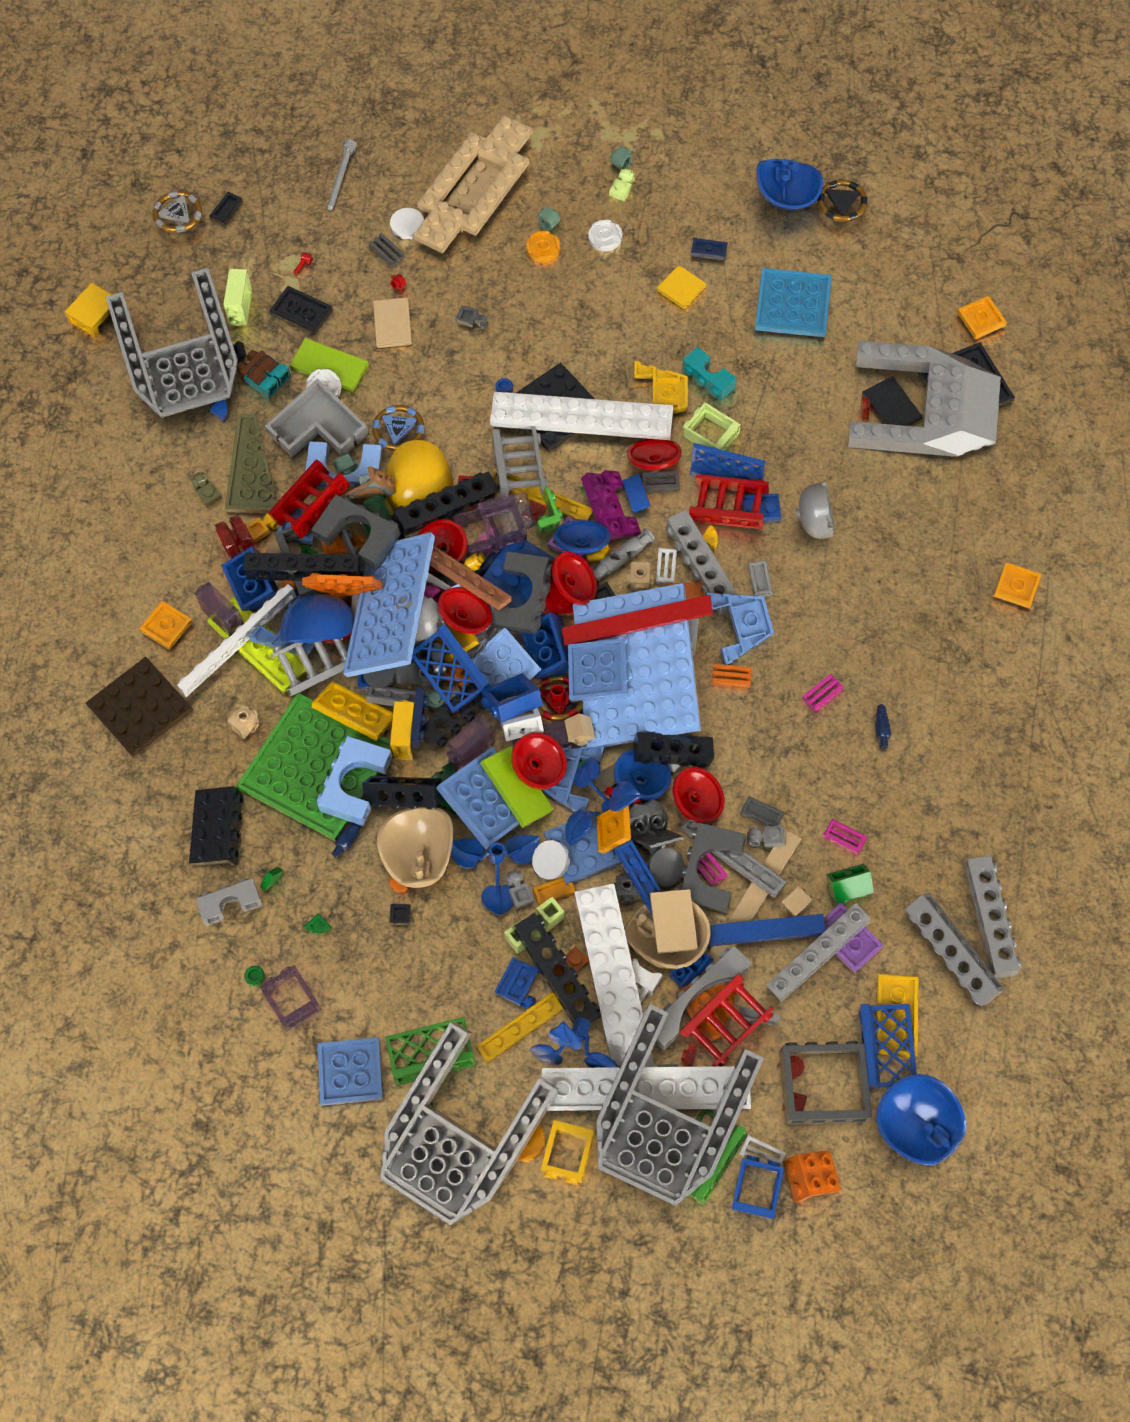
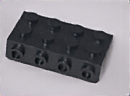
[189,786,244,866]

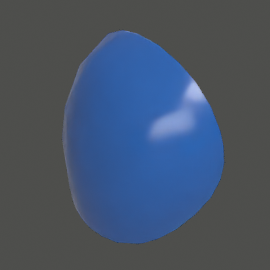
[757,159,823,211]
[280,593,354,644]
[876,1074,967,1166]

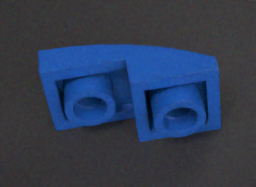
[622,474,651,513]
[669,952,714,988]

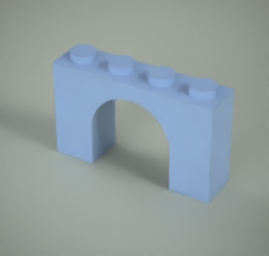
[305,442,383,490]
[317,736,393,826]

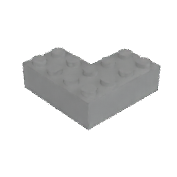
[265,378,369,458]

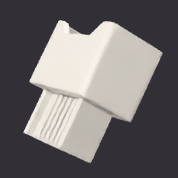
[631,958,663,1004]

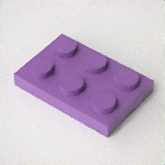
[817,903,884,974]

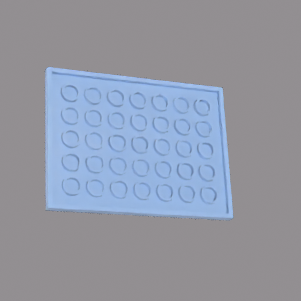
[573,583,701,748]

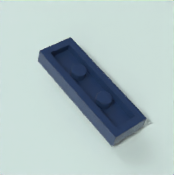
[411,688,428,749]

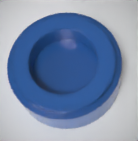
[495,378,513,393]

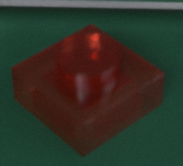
[522,500,547,523]
[681,1044,697,1067]

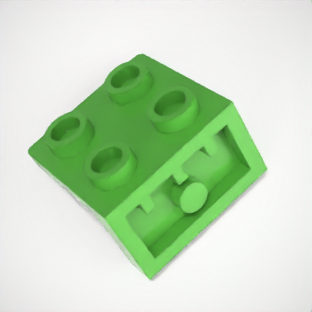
[535,487,563,535]

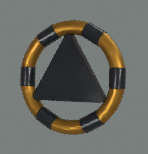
[817,179,868,222]

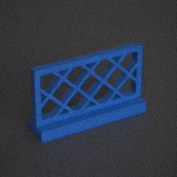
[689,443,766,480]
[412,624,491,713]
[859,1004,917,1090]

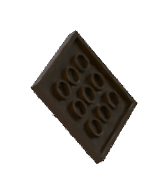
[86,656,193,758]

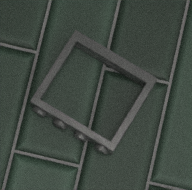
[274,526,365,597]
[779,1041,872,1125]

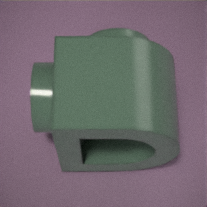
[610,146,632,170]
[538,206,560,231]
[333,453,359,475]
[426,687,447,713]

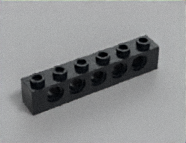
[391,471,499,537]
[243,553,361,581]
[512,913,600,1024]

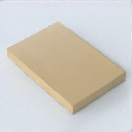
[373,297,412,348]
[650,889,698,954]

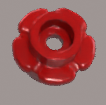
[390,274,406,291]

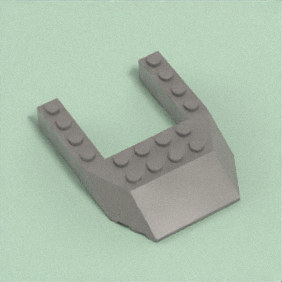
[106,268,238,418]
[848,341,1001,457]
[597,1004,764,1206]
[380,1022,560,1225]

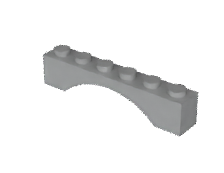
[655,946,751,1051]

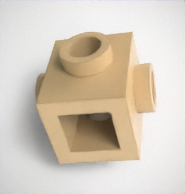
[627,562,653,592]
[227,705,260,739]

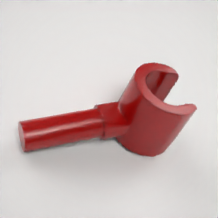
[293,253,313,275]

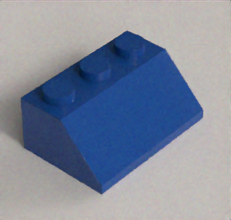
[221,546,278,611]
[521,612,569,679]

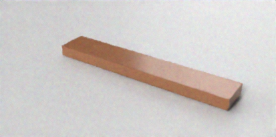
[430,546,512,610]

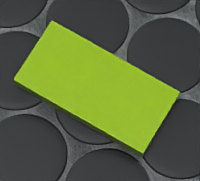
[289,338,369,392]
[480,745,554,828]

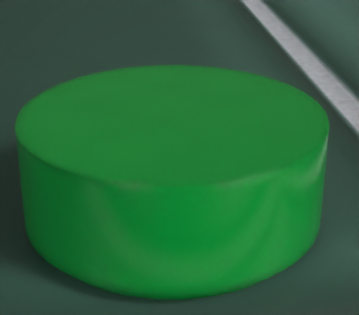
[244,966,265,987]

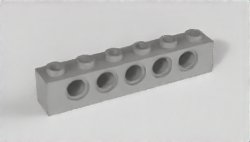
[665,510,738,616]
[964,856,1021,979]
[905,893,1006,1006]
[766,903,870,1003]

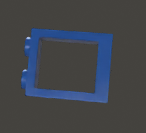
[481,673,542,723]
[731,1155,784,1219]

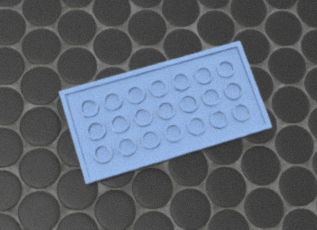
[343,532,435,677]

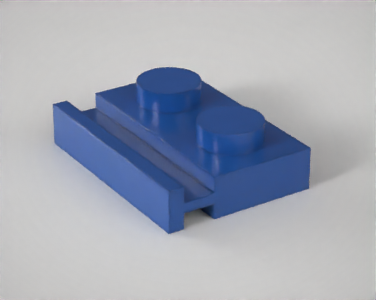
[742,493,781,521]
[494,957,539,1007]

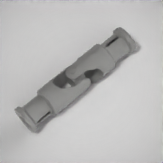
[592,528,655,583]

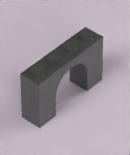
[312,495,401,570]
[490,551,553,635]
[678,823,746,914]

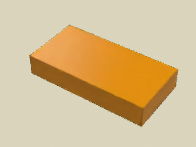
[532,877,576,906]

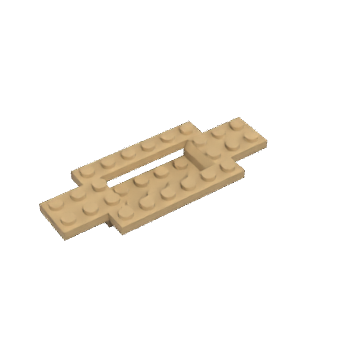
[413,115,533,254]

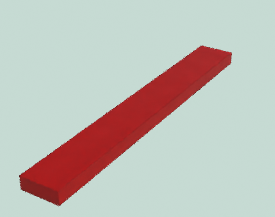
[562,595,714,647]

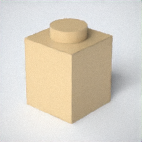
[564,713,595,746]
[780,886,813,917]

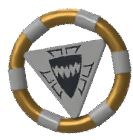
[152,191,202,233]

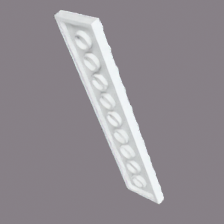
[490,392,673,440]
[574,884,655,1067]
[542,1066,751,1111]

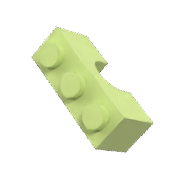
[504,897,565,955]

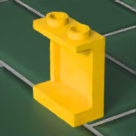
[65,282,113,338]

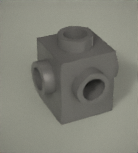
[612,873,641,904]

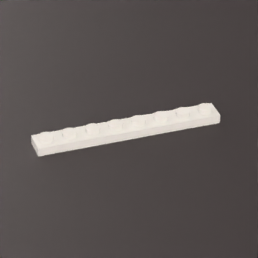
[177,584,296,697]

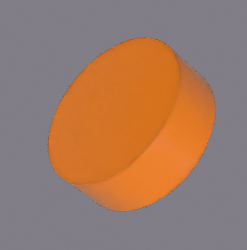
[390,877,409,893]

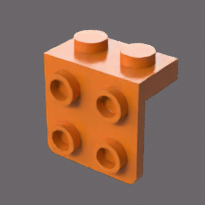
[783,1150,841,1203]

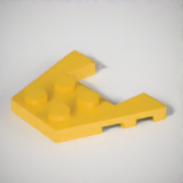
[634,361,688,414]

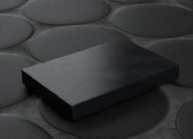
[269,286,333,335]
[862,376,922,426]

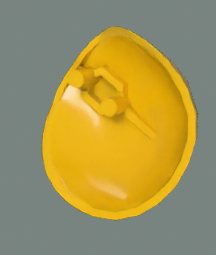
[385,440,454,515]

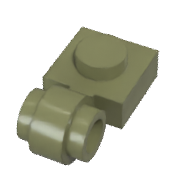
[190,472,222,507]

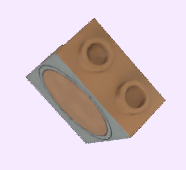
[340,466,396,507]

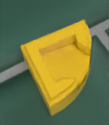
[702,524,718,550]

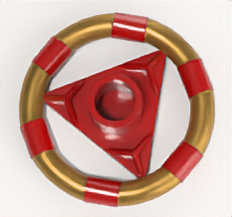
[536,675,583,721]

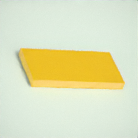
[311,681,393,742]
[876,974,919,1058]

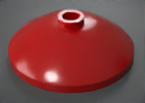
[627,439,682,471]
[417,520,468,573]
[552,552,597,606]
[437,587,492,634]
[511,733,567,790]
[672,767,725,824]

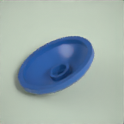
[554,520,610,554]
[613,749,671,800]

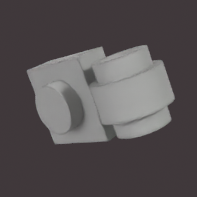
[747,825,785,847]
[505,870,535,909]

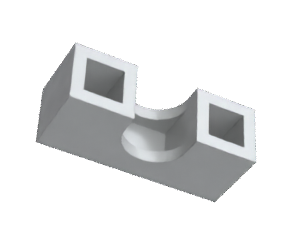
[196,878,263,926]

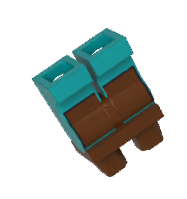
[236,350,291,400]

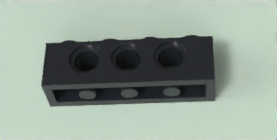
[422,683,485,751]
[633,732,714,768]
[362,776,444,810]

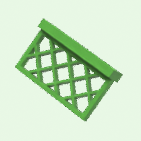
[385,1017,476,1086]
[689,1109,747,1206]

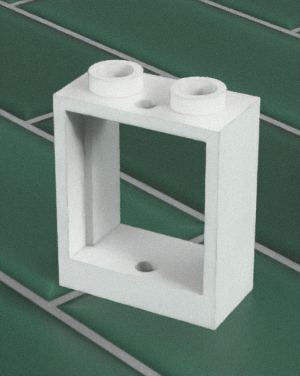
[499,696,544,741]

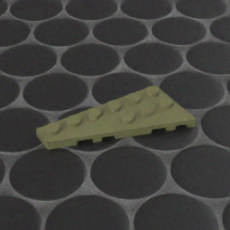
[225,414,277,514]

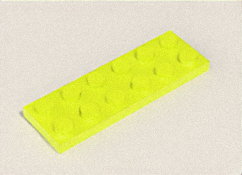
[207,596,307,694]

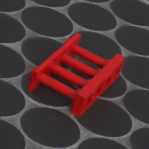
[268,459,350,539]
[689,474,769,529]
[680,973,774,1067]

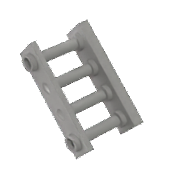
[492,426,548,499]
[270,638,347,696]

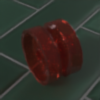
[214,514,255,559]

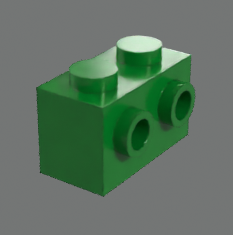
[826,864,874,903]

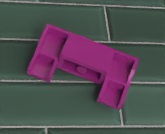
[581,470,641,541]

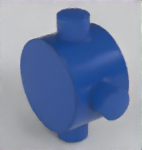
[522,996,536,1009]

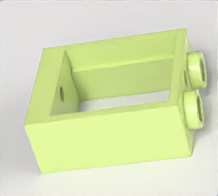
[223,269,252,326]
[683,403,741,458]

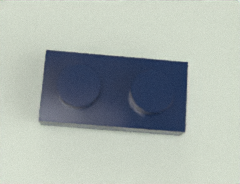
[691,238,728,261]

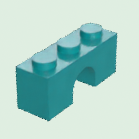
[682,346,737,401]

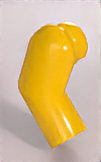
[586,543,610,562]

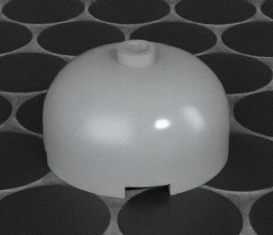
[796,482,835,539]
[396,596,445,648]

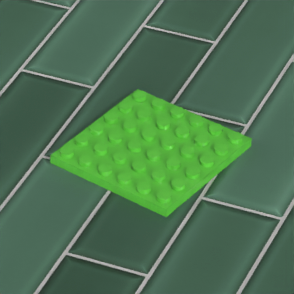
[236,693,392,842]

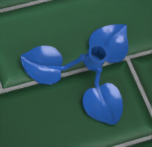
[565,758,642,845]
[451,835,540,915]
[529,1017,620,1068]

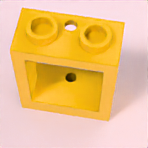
[390,700,414,760]
[541,1120,594,1185]

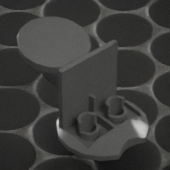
[363,641,448,688]
[629,799,684,887]

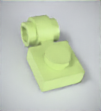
[609,168,635,201]

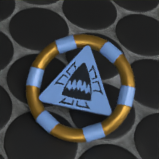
[372,405,425,451]

